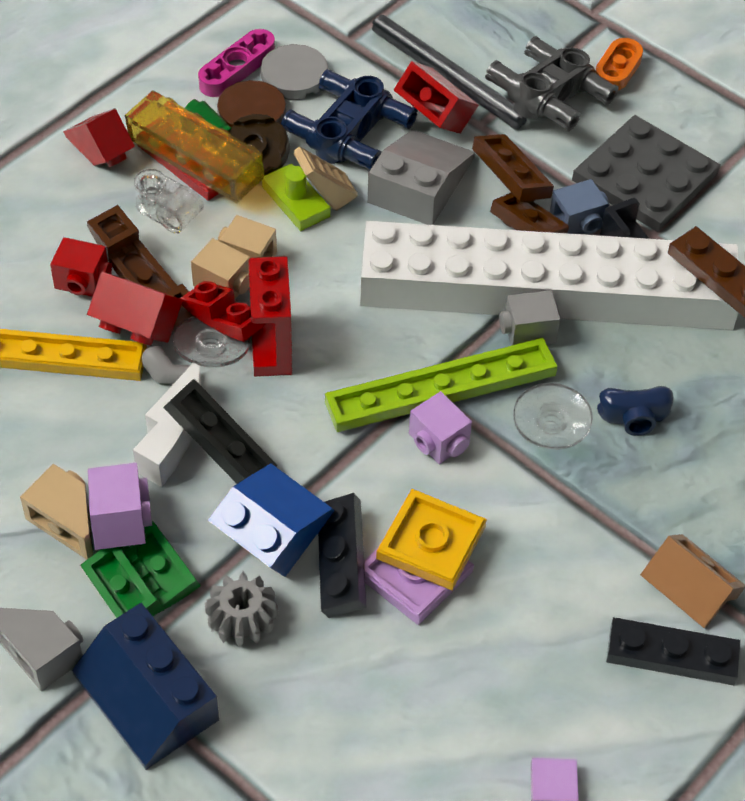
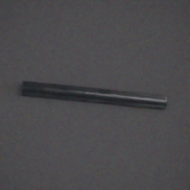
[372,14,527,129]

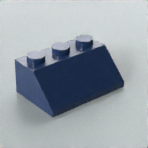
[72,603,219,770]

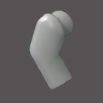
[142,345,190,384]

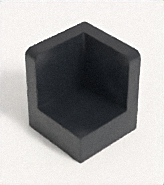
[600,198,649,239]

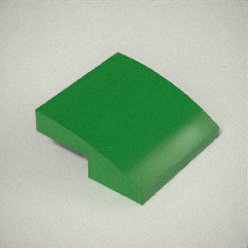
[80,521,201,618]

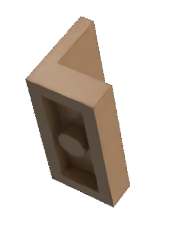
[640,534,745,628]

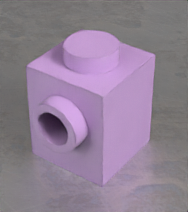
[409,391,472,464]

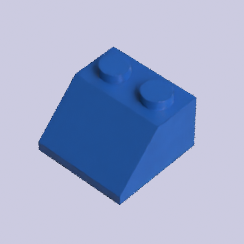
[208,463,335,577]

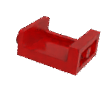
[249,256,292,377]

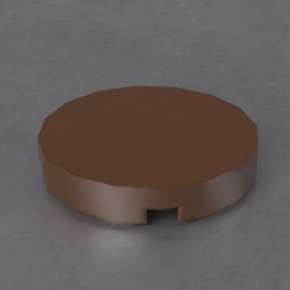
[217,80,286,127]

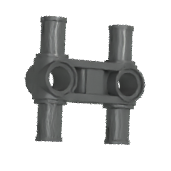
[485,36,619,131]

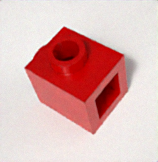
[50,237,112,297]

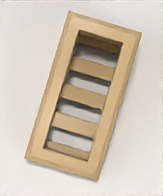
[293,146,358,211]

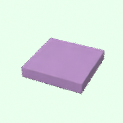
[364,548,474,625]

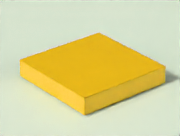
[376,489,487,591]

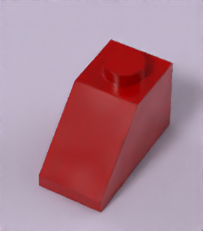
[63,108,135,167]

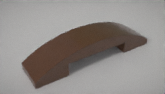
[87,205,196,332]

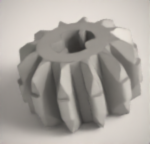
[205,571,278,647]

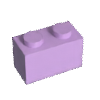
[88,463,152,550]

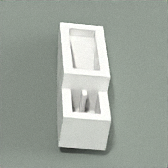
[133,362,202,487]

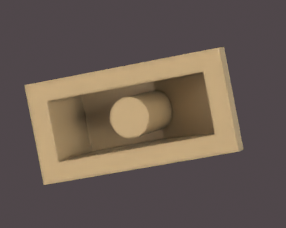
[20,464,93,559]

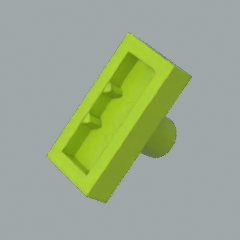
[262,163,331,232]

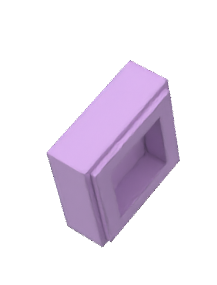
[531,758,578,801]

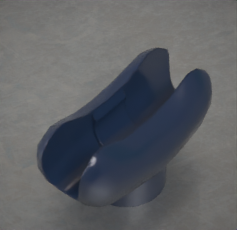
[597,386,674,436]

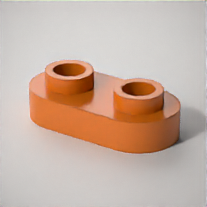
[595,38,643,90]

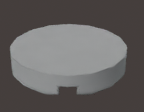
[261,44,328,100]

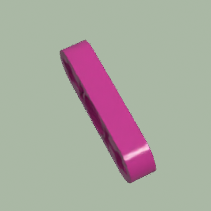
[198,29,275,97]

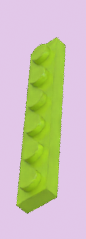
[325,338,558,433]

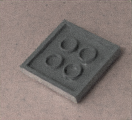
[572,115,721,232]

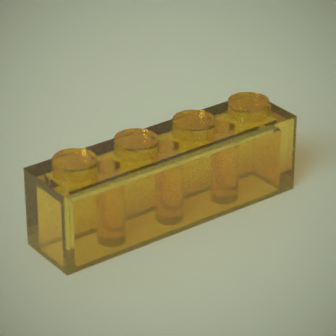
[125,90,264,203]

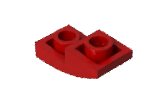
[180,281,267,342]

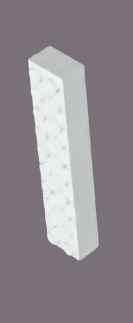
[360,221,738,330]

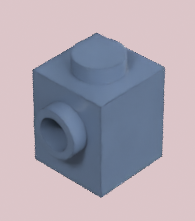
[550,179,609,235]

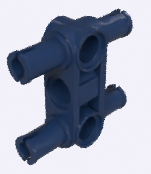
[281,69,418,171]

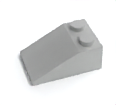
[367,130,475,225]

